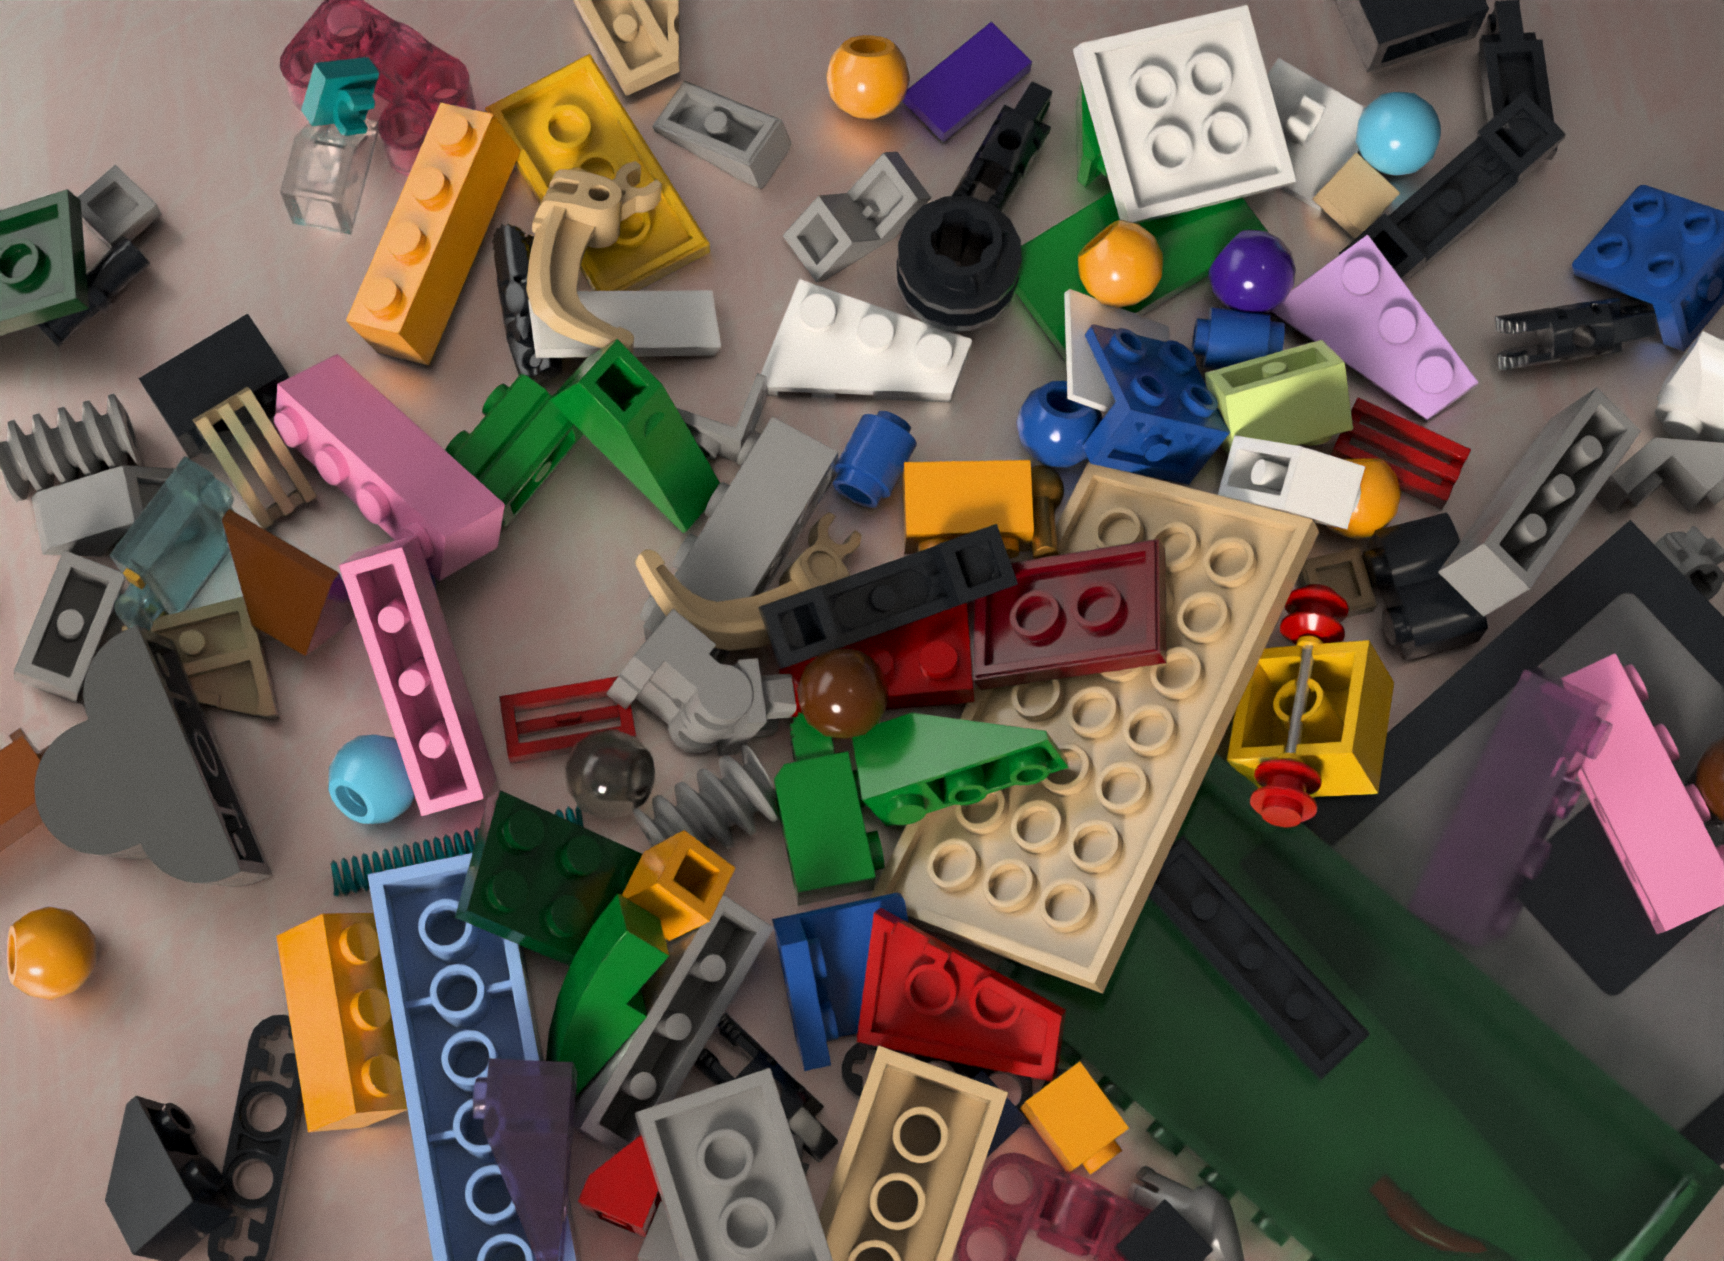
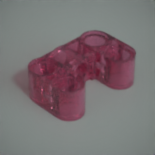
[280,0,476,177]
[953,1152,1152,1261]

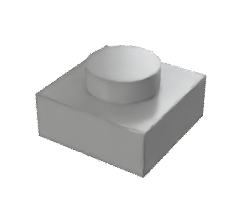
[77,165,162,249]

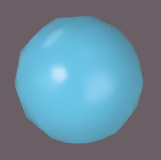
[1356,92,1441,176]
[328,734,415,824]

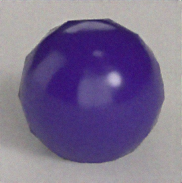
[1208,229,1296,314]

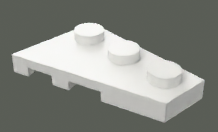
[761,279,972,402]

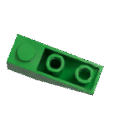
[549,339,720,533]
[852,712,1069,827]

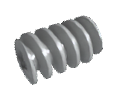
[0,394,142,502]
[633,744,779,850]

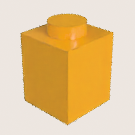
[622,830,736,941]
[1020,1062,1129,1175]

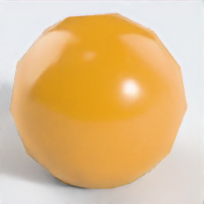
[826,35,910,120]
[1078,220,1163,308]
[1326,458,1402,539]
[7,906,97,1000]

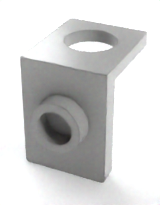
[677,373,767,462]

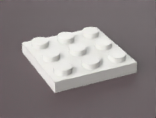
[1073,5,1296,224]

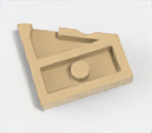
[573,0,680,96]
[121,596,280,719]

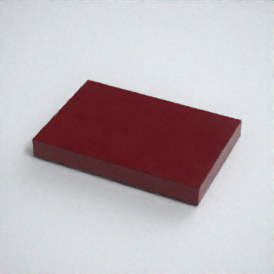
[973,539,1167,690]

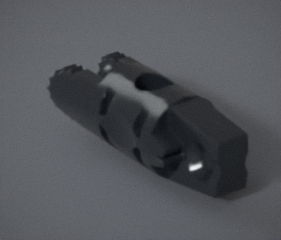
[951,82,1053,213]
[492,224,562,383]
[1495,298,1656,370]
[694,1012,838,1162]

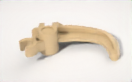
[526,161,662,354]
[634,512,862,651]

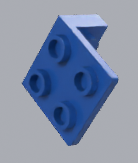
[1572,185,1724,352]
[1082,324,1230,485]
[772,893,909,1071]

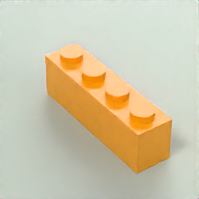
[346,103,521,366]

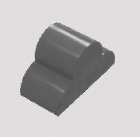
[34,625,273,887]

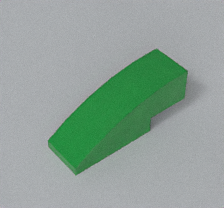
[545,893,669,1110]

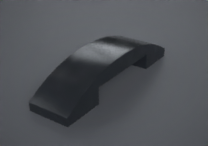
[1339,91,1566,282]
[758,524,1018,669]

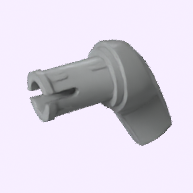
[1127,1166,1244,1261]

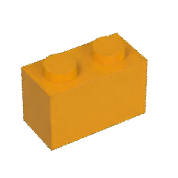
[902,460,1034,559]

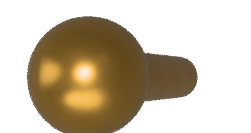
[1031,465,1064,559]

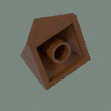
[222,509,355,656]

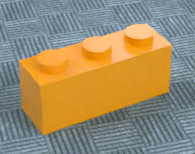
[276,913,408,1132]

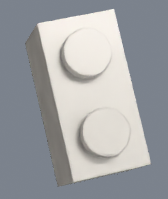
[1218,435,1365,529]

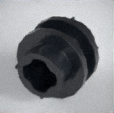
[896,196,1022,331]

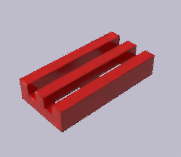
[1330,397,1471,510]
[499,676,637,764]

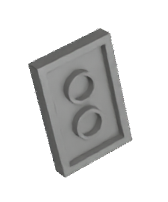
[635,1068,833,1261]

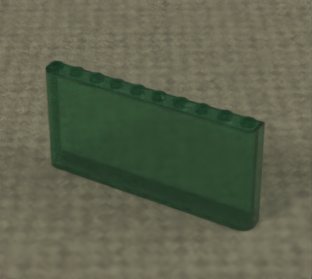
[995,753,1724,1261]

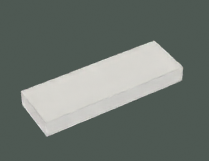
[528,290,721,358]

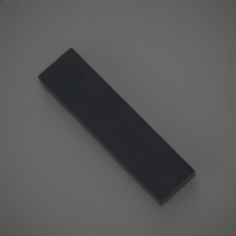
[1148,835,1370,1082]

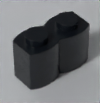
[1362,512,1488,660]

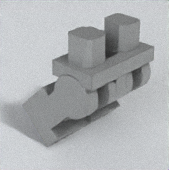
[606,609,796,756]

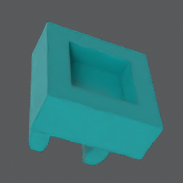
[301,57,380,136]

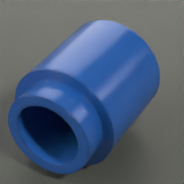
[1191,307,1285,370]
[833,411,917,508]

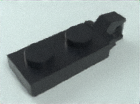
[1478,0,1558,160]

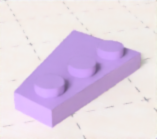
[1269,235,1478,421]

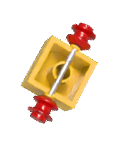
[1227,584,1395,827]

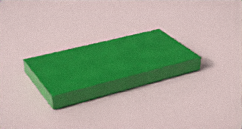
[1015,191,1268,361]

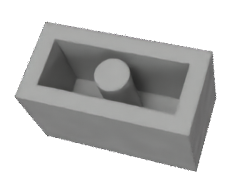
[14,550,126,702]

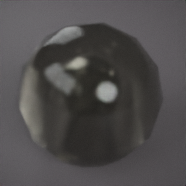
[565,729,655,820]

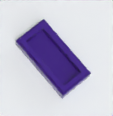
[903,21,1032,143]

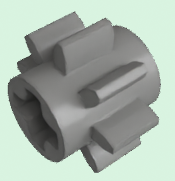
[1655,526,1724,601]

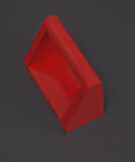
[578,1135,662,1238]

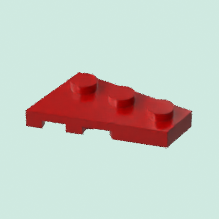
[779,603,975,718]
[856,907,1066,1082]

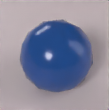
[1016,381,1102,468]

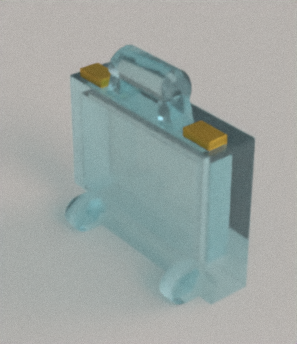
[109,456,235,630]

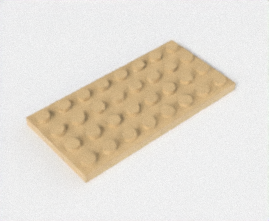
[870,462,1319,994]

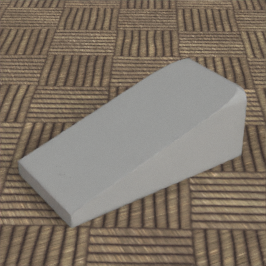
[652,80,791,189]

